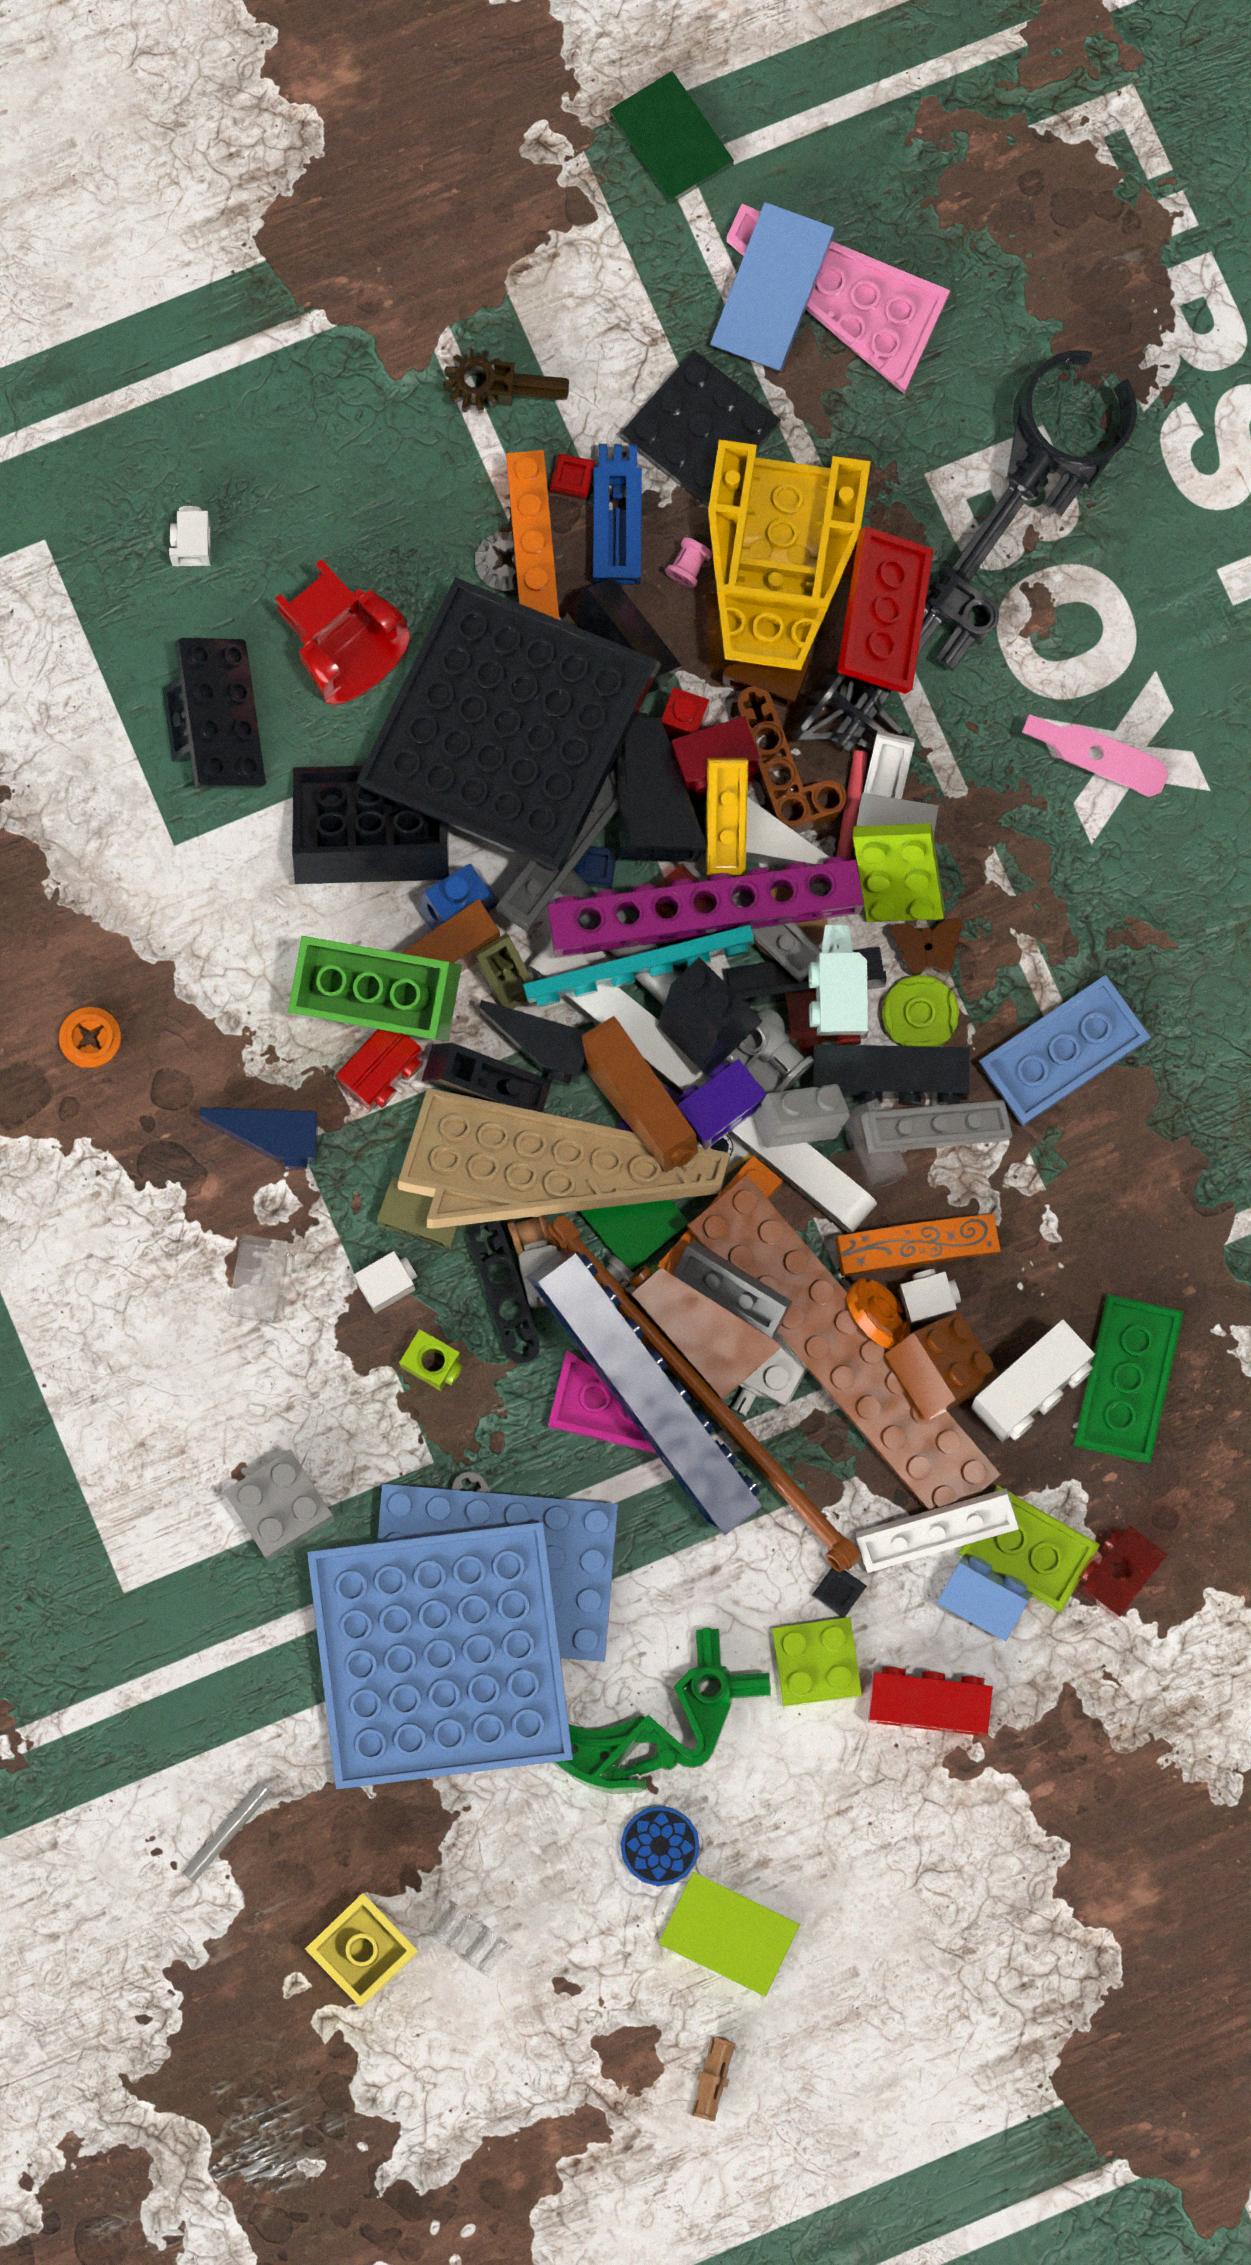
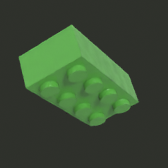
[288,935,462,1042]

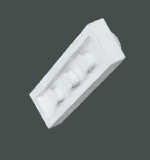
[856,1488,1019,1573]

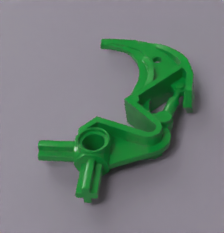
[555,1628,771,1794]

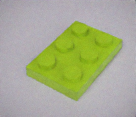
[853,823,945,922]

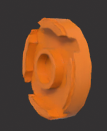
[846,1278,910,1349]

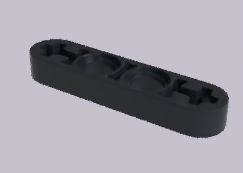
[469,1221,540,1366]

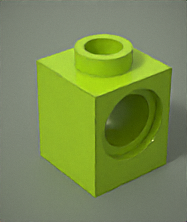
[399,1329,463,1391]

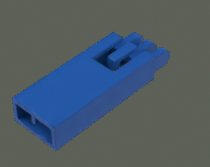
[593,443,642,585]

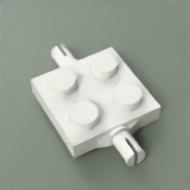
[731,1328,807,1417]

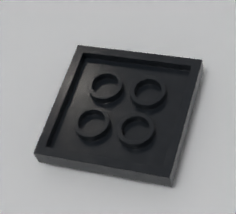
[621,350,781,508]

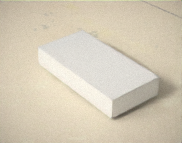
[864,731,916,799]

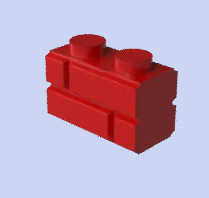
[335,1029,423,1111]

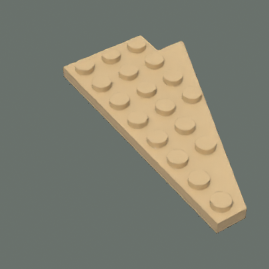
[398,1088,730,1229]

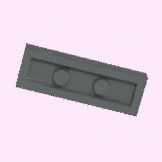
[673,1240,793,1338]

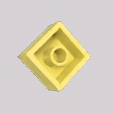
[305,1893,420,2009]

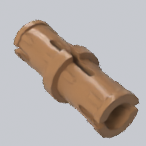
[690,2037,736,2122]

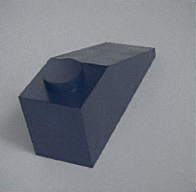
[199,1107,319,1170]

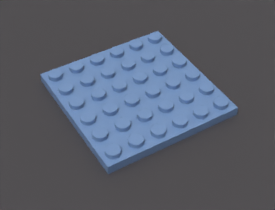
[307,1522,573,1789]

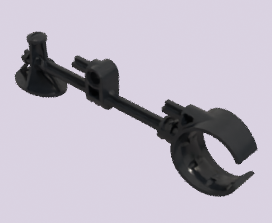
[791,350,1137,752]

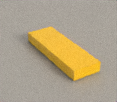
[705,758,748,875]

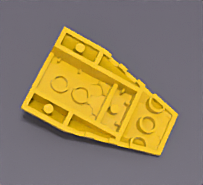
[708,440,871,670]

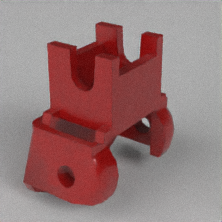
[275,559,411,706]

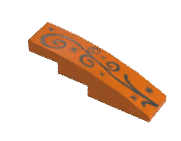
[835,1214,1001,1276]

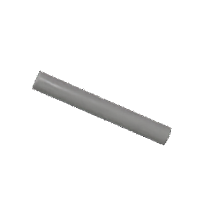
[182,1782,272,1883]

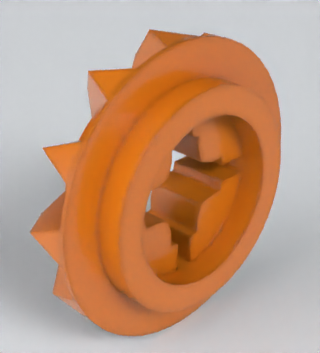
[59,1007,121,1069]

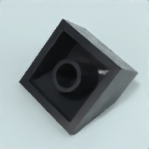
[657,957,763,1076]

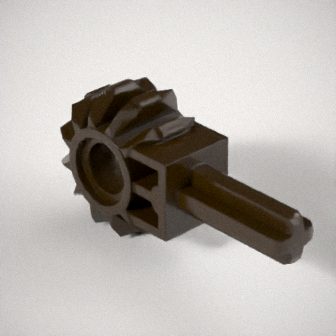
[443,348,569,414]

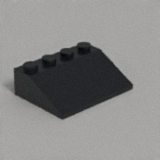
[292,765,449,884]

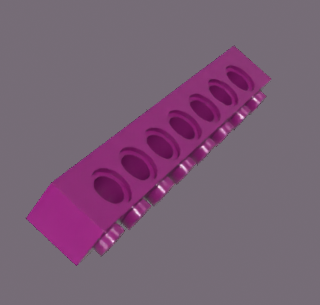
[547,856,864,958]

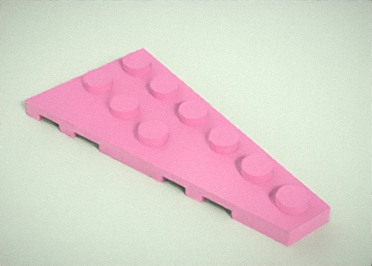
[726,204,950,395]

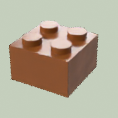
[884,1311,1000,1421]

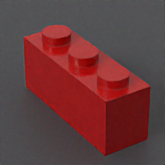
[868,1667,993,1737]

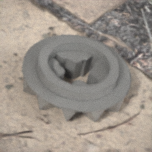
[475,530,518,591]

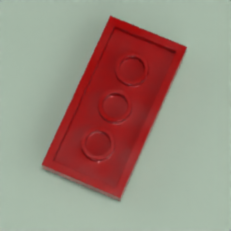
[837,526,934,694]

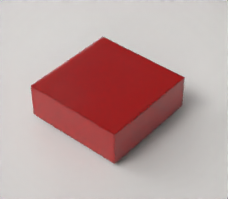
[550,453,596,500]

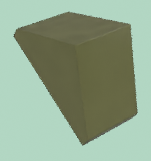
[474,933,533,1009]

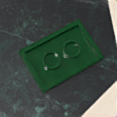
[609,71,734,204]

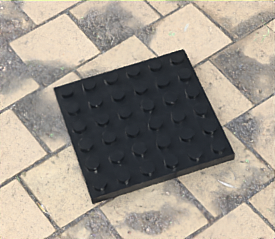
[356,577,661,872]

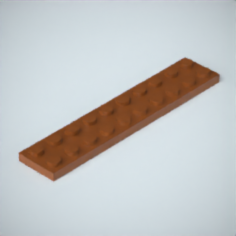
[686,1175,1001,1511]

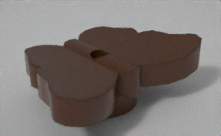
[890,918,963,975]

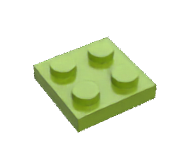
[772,1617,862,1708]

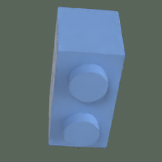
[937,1555,1032,1642]

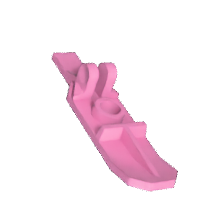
[1022,714,1168,797]

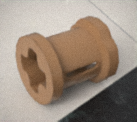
[507,1215,552,1255]

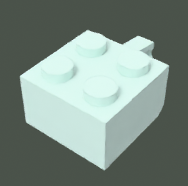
[808,924,868,1036]

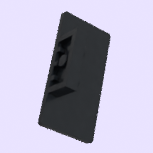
[162,638,266,788]

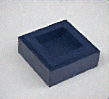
[575,846,617,889]

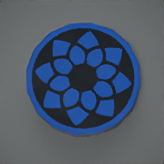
[620,1806,700,1887]

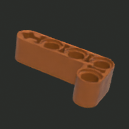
[737,686,846,834]

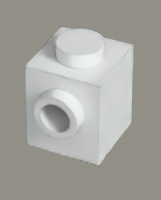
[899,1269,961,1328]

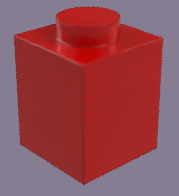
[661,687,710,739]

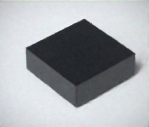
[812,1568,867,1618]

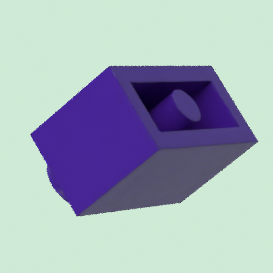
[677,1059,767,1150]

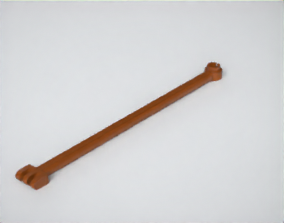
[544,1215,861,1572]

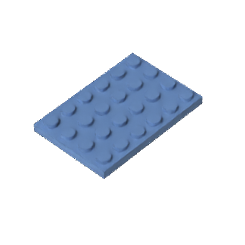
[377,1484,618,1662]

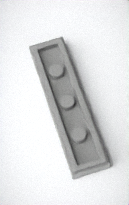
[861,1100,1013,1153]

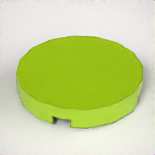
[882,975,959,1047]

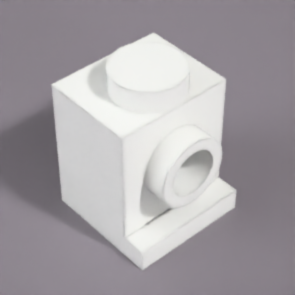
[169,506,211,566]

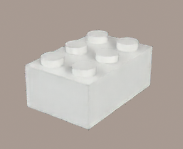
[971,1320,1095,1443]

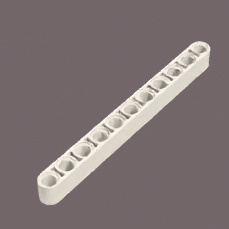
[528,939,877,1234]

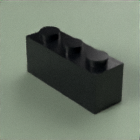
[566,577,682,694]

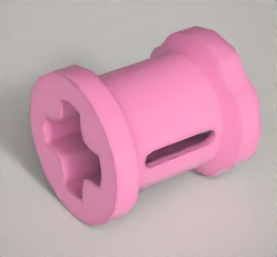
[665,537,712,588]

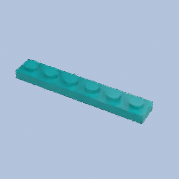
[523,925,755,1007]

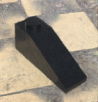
[479,1000,587,1086]
[421,1042,551,1113]

